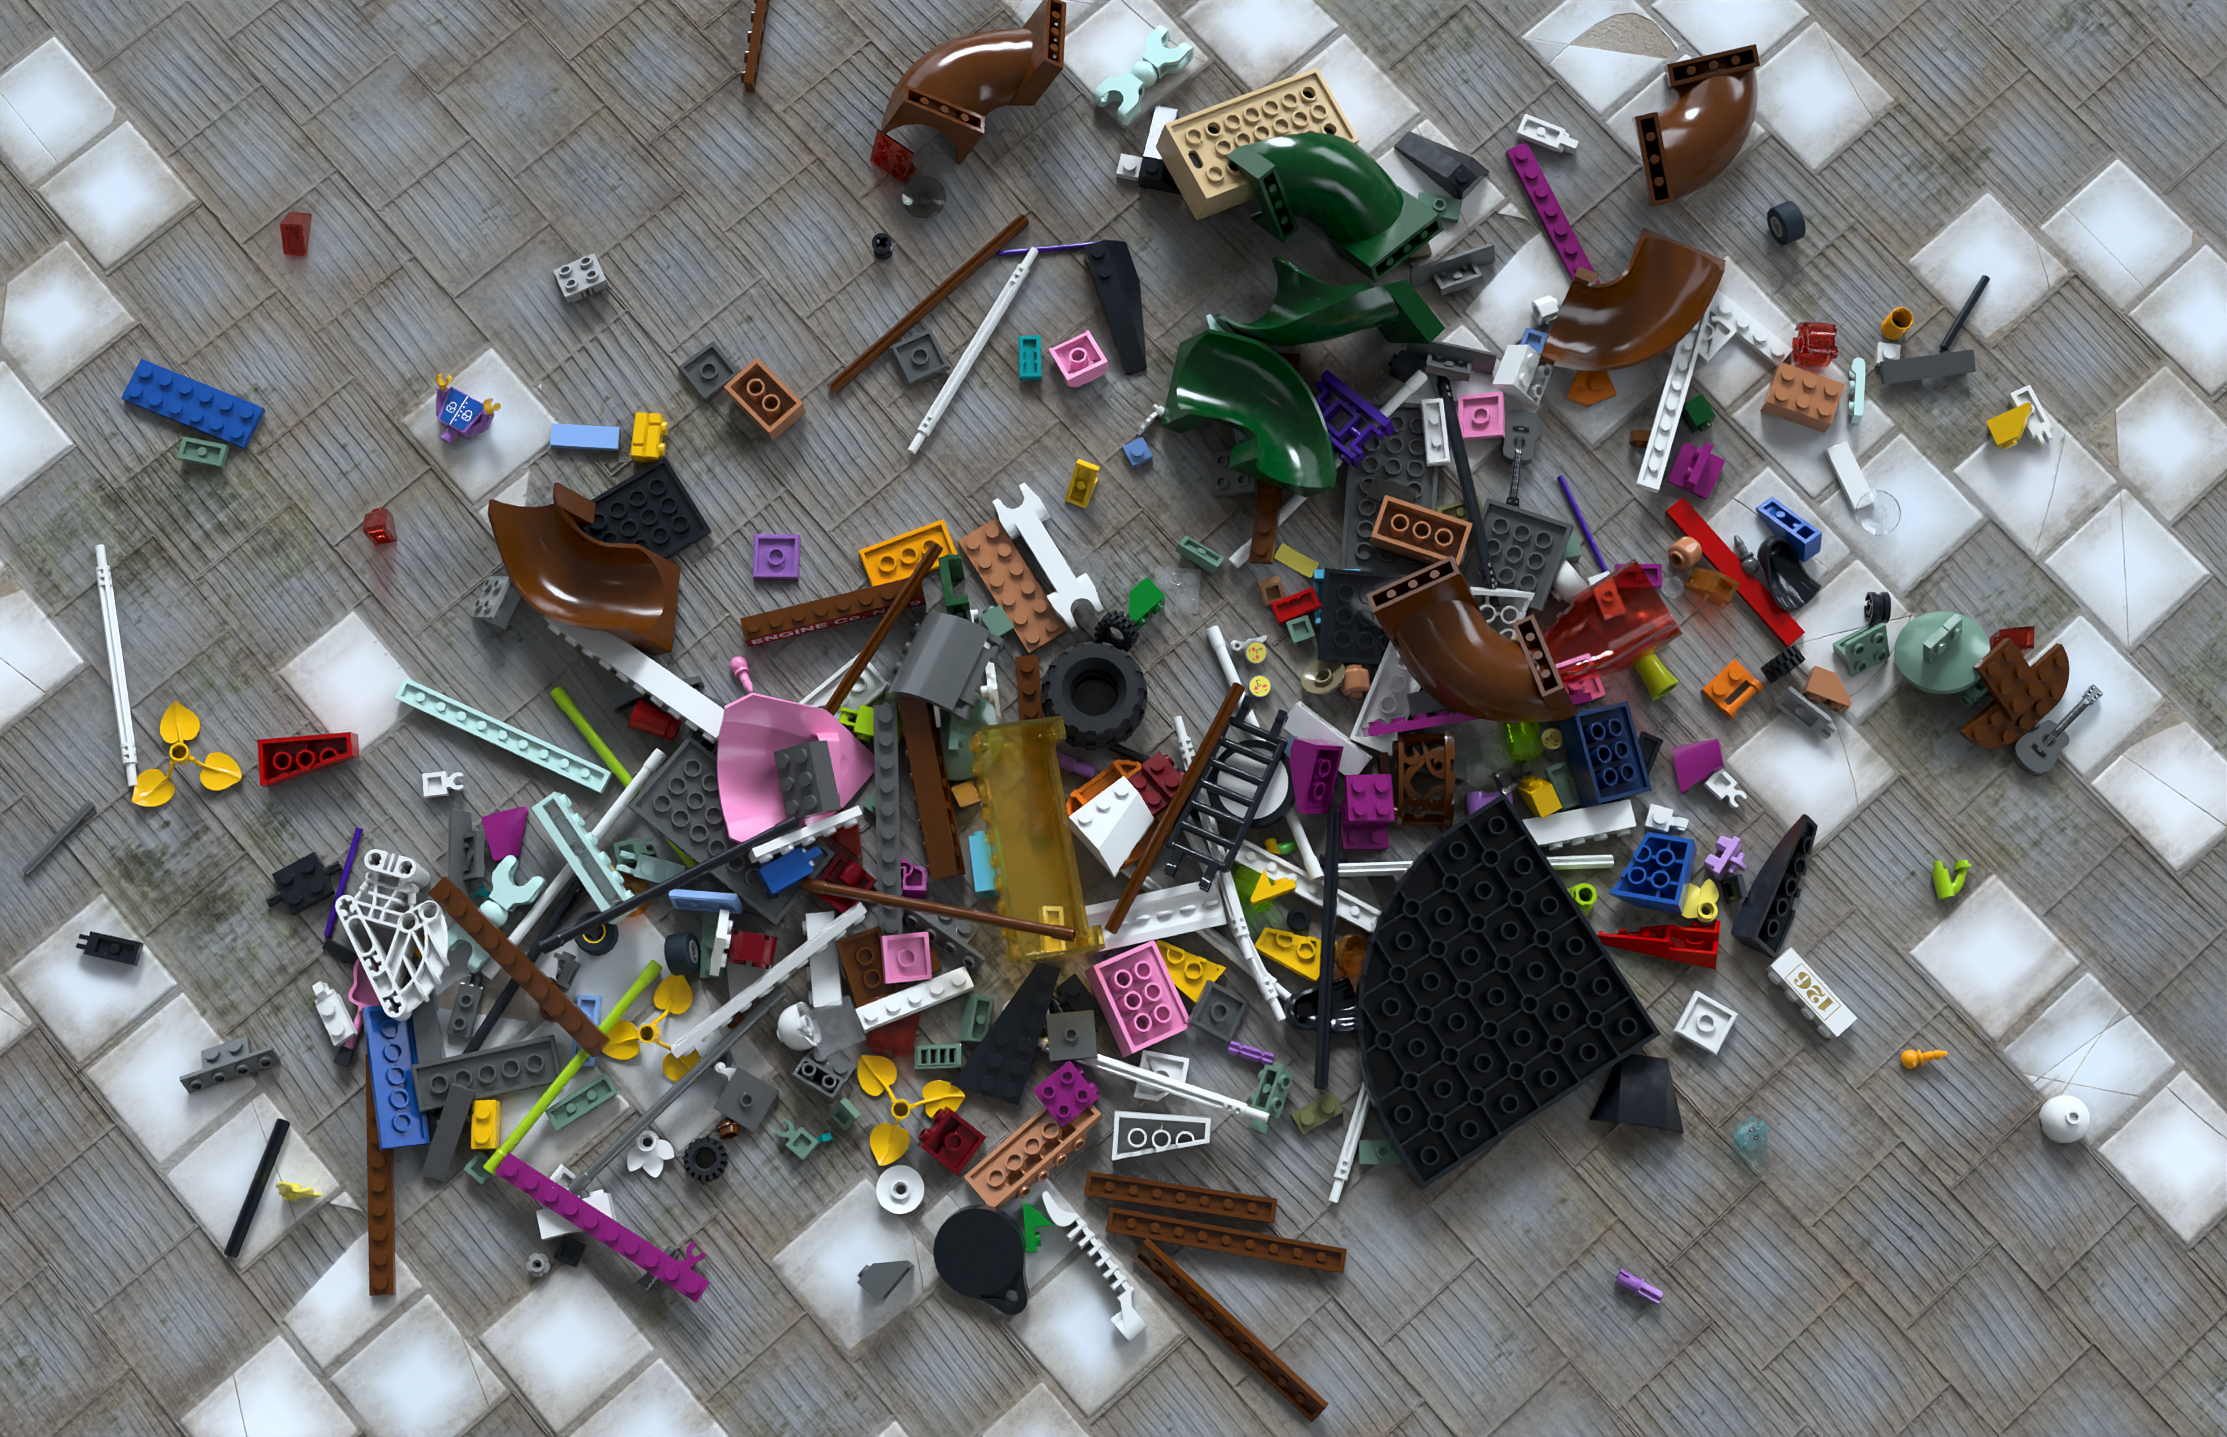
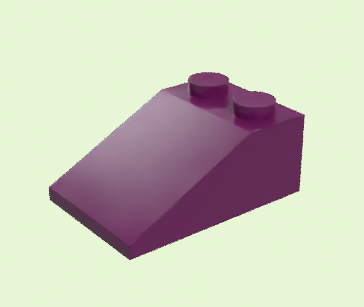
[1289,738,1344,814]

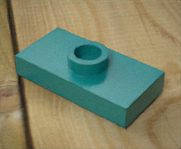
[1018,335,1042,381]

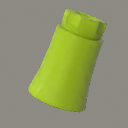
[1631,648,1680,701]
[1567,883,1597,916]

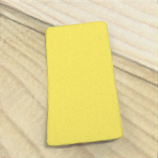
[1274,543,1319,578]

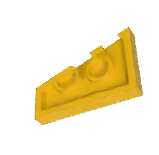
[1255,927,1337,983]
[1155,939,1227,1004]

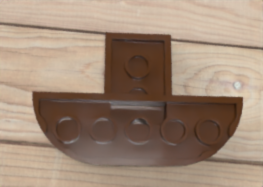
[1959,638,2070,749]

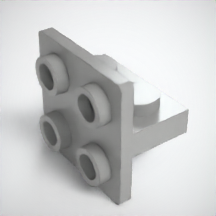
[472,576,521,629]

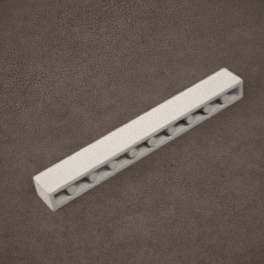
[544,616,724,744]

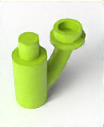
[1931,860,1972,900]

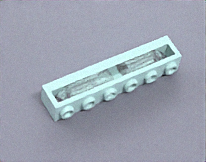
[532,792,638,924]

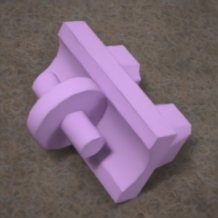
[1704,836,1747,881]

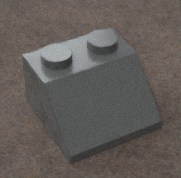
[857,1260,914,1303]

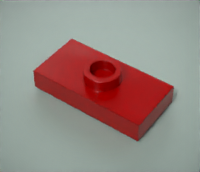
[1271,587,1321,626]

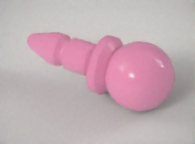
[730,656,753,693]

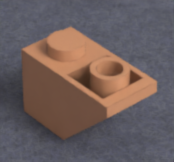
[1801,666,1852,712]

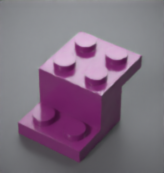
[1339,774,1395,851]

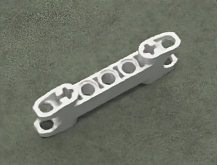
[992,482,1105,632]

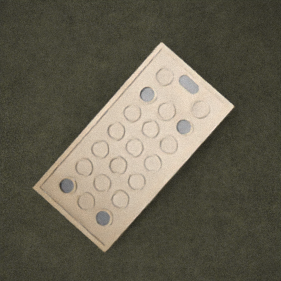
[1155,67,1360,220]

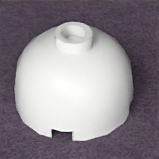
[1550,559,1594,605]
[777,1002,821,1051]
[2039,1095,2091,1143]

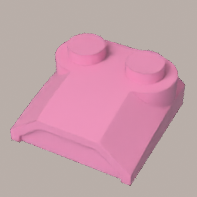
[1049,330,1109,387]

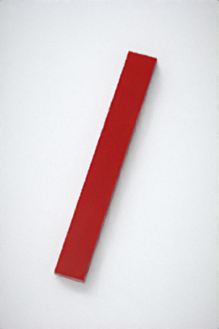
[1665,497,1805,648]

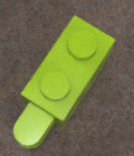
[837,705,903,743]

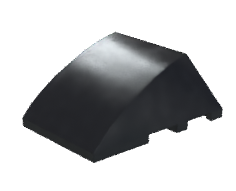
[1589,1054,1684,1133]

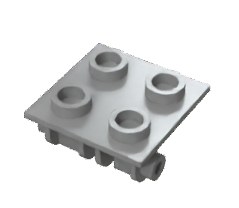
[553,253,609,303]

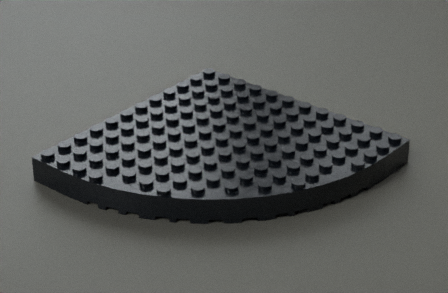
[1355,793,1661,1189]

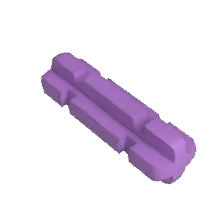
[1227,1041,1274,1065]

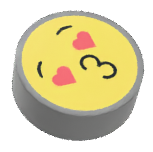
[1243,640,1267,664]
[1248,675,1272,699]
[1539,727,1563,752]

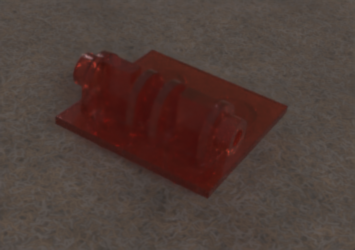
[870,129,916,184]

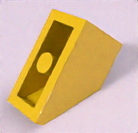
[1986,402,2033,449]

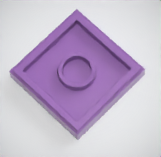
[753,534,801,581]

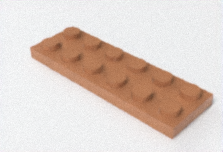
[958,518,1068,655]

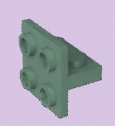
[1833,623,1890,677]

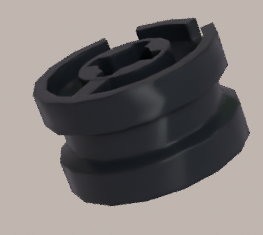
[1864,592,1891,624]

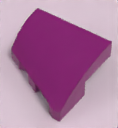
[481,806,529,864]

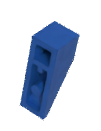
[1756,497,1822,563]

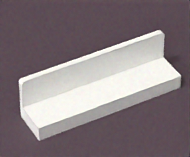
[1283,701,1373,775]

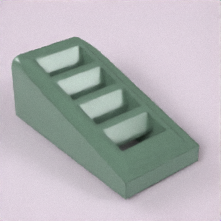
[914,1044,962,1070]

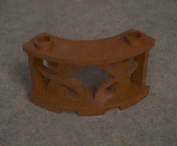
[1392,731,1455,829]

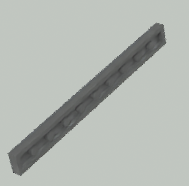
[873,705,902,936]

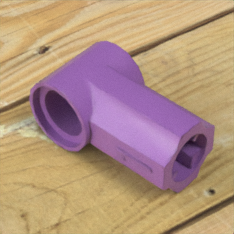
[1465,790,1513,816]

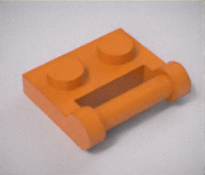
[1701,659,1764,719]

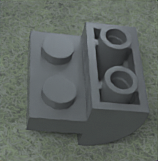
[791,1042,856,1103]

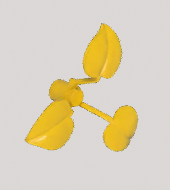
[132,701,242,807]
[601,974,701,1083]
[857,1055,965,1166]

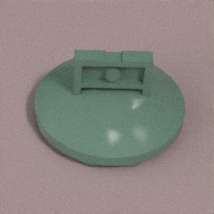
[1894,611,1990,694]
[938,693,1003,781]

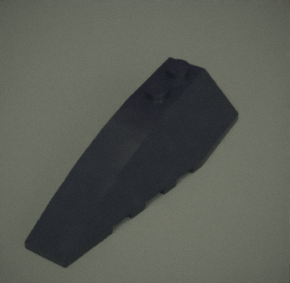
[1084,240,1147,376]
[1730,814,1818,959]

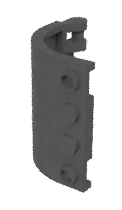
[883,613,1005,723]

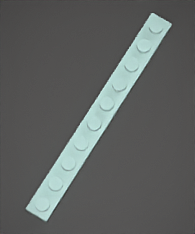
[394,677,612,794]

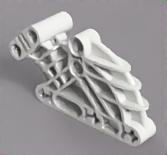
[335,849,450,1022]

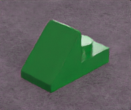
[1023,1203,1054,1253]

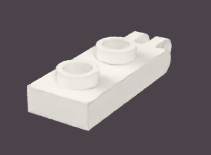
[2007,385,2053,446]

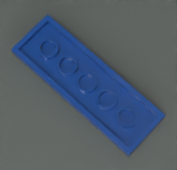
[121,359,265,450]
[362,1004,430,1150]

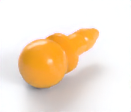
[1900,1049,1948,1069]

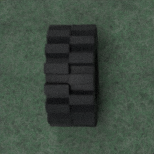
[1094,610,1139,652]
[1760,645,1806,683]
[683,1137,728,1182]

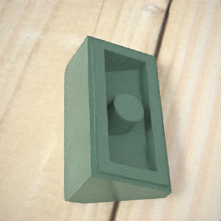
[958,994,994,1044]

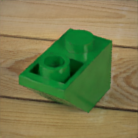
[1129,577,1165,629]

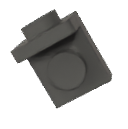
[553,951,581,990]

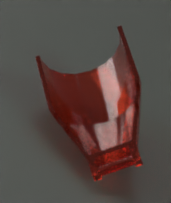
[1542,559,1683,685]

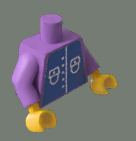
[435,373,501,445]

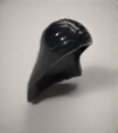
[1757,536,1821,611]
[1283,975,1355,1034]

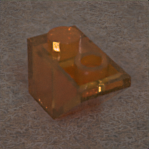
[1684,567,1740,610]

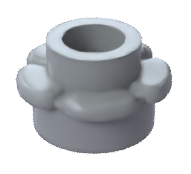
[526,1253,550,1277]

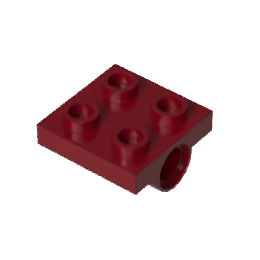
[815,853,877,914]

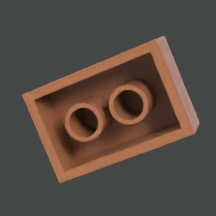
[724,357,806,442]
[1761,362,1845,433]

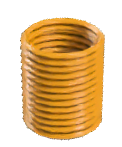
[1881,307,1914,340]

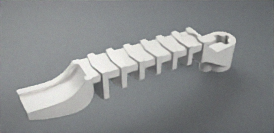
[1042,1190,1148,1342]

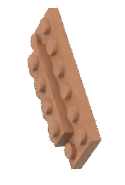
[964,1104,1103,1209]

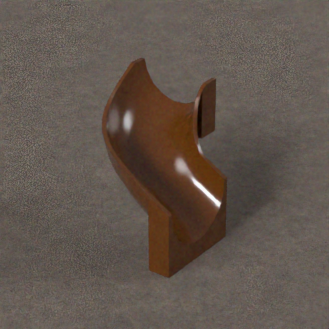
[881,0,1067,165]
[1632,44,1760,207]
[1539,228,1726,371]
[488,482,681,656]
[1366,555,1578,723]

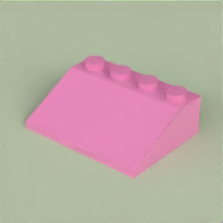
[1085,940,1193,1058]

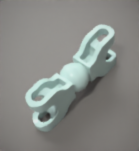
[1093,25,1194,125]
[448,855,546,973]

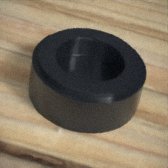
[1286,908,1310,932]

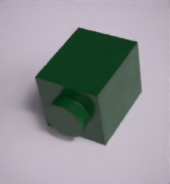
[1681,394,1716,433]

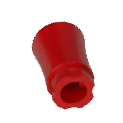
[628,698,682,741]

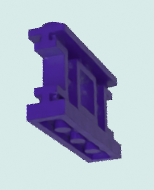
[1315,370,1395,468]

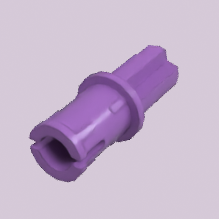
[1050,751,1097,780]
[1614,1268,1663,1304]

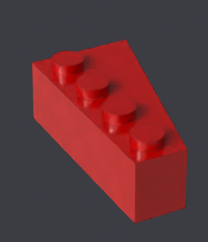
[257,732,359,788]

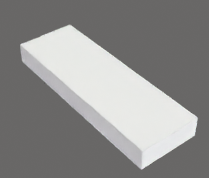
[1420,398,1450,467]
[1824,441,1876,511]

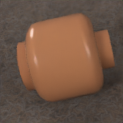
[1668,536,1702,570]
[1340,665,1371,700]

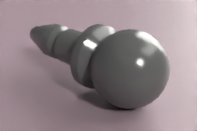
[1734,535,1760,575]

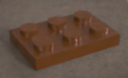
[834,926,901,1009]

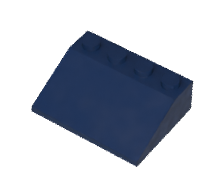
[1558,701,1652,808]

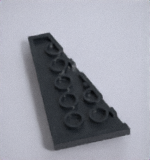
[951,962,1061,1106]

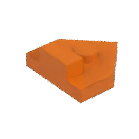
[1566,370,1617,407]

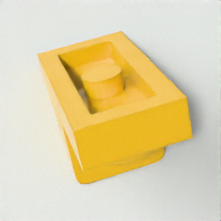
[1065,459,1100,509]
[1249,869,1296,906]

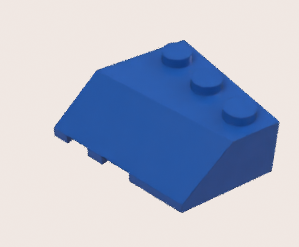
[1609,832,1697,914]

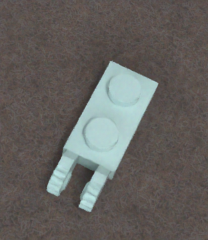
[1847,357,1866,424]
[616,850,685,889]

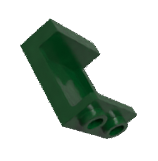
[938,554,972,622]

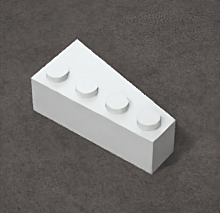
[1112,1111,1211,1160]

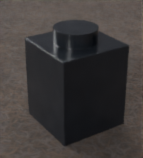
[1388,349,1425,383]

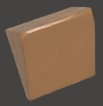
[1256,575,1286,606]
[951,780,982,811]

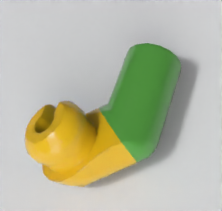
[1264,838,1299,854]

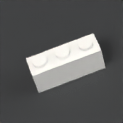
[536,1190,617,1240]

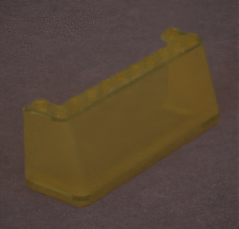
[968,715,1105,966]

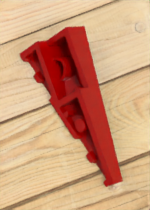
[1598,920,1721,970]

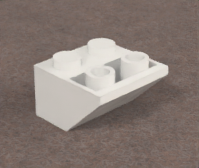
[1493,345,1554,406]

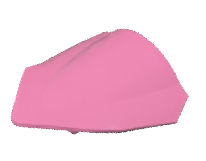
[717,693,875,843]

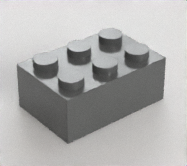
[774,740,841,820]

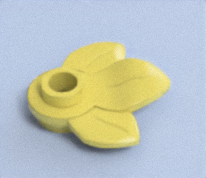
[1681,879,1719,923]
[275,1181,322,1202]

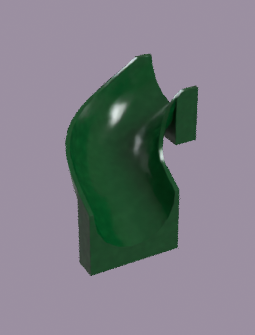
[1226,133,1444,282]
[1213,257,1445,347]
[1161,329,1337,498]

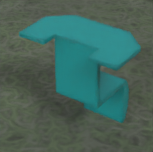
[474,883,491,900]
[815,1128,834,1144]

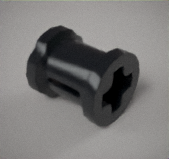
[872,233,893,260]

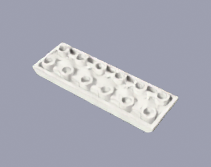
[1080,878,1227,954]

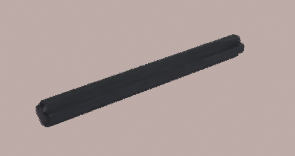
[224,1118,290,1258]

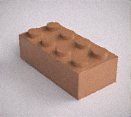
[1369,495,1473,566]

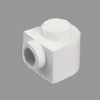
[1531,295,1560,326]

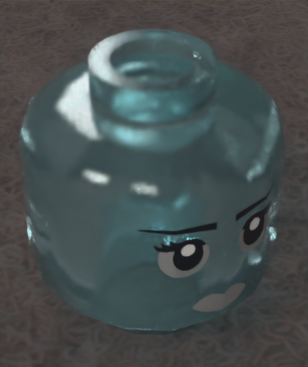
[1732,1116,1770,1151]

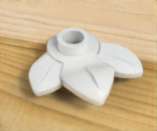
[627,1130,674,1178]

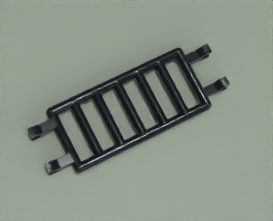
[1164,695,1289,893]

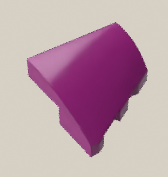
[1672,738,1725,794]
[901,857,927,899]

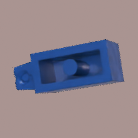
[756,845,823,898]

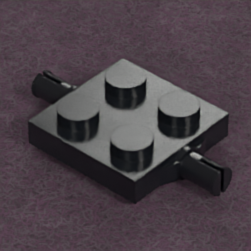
[266,852,343,916]

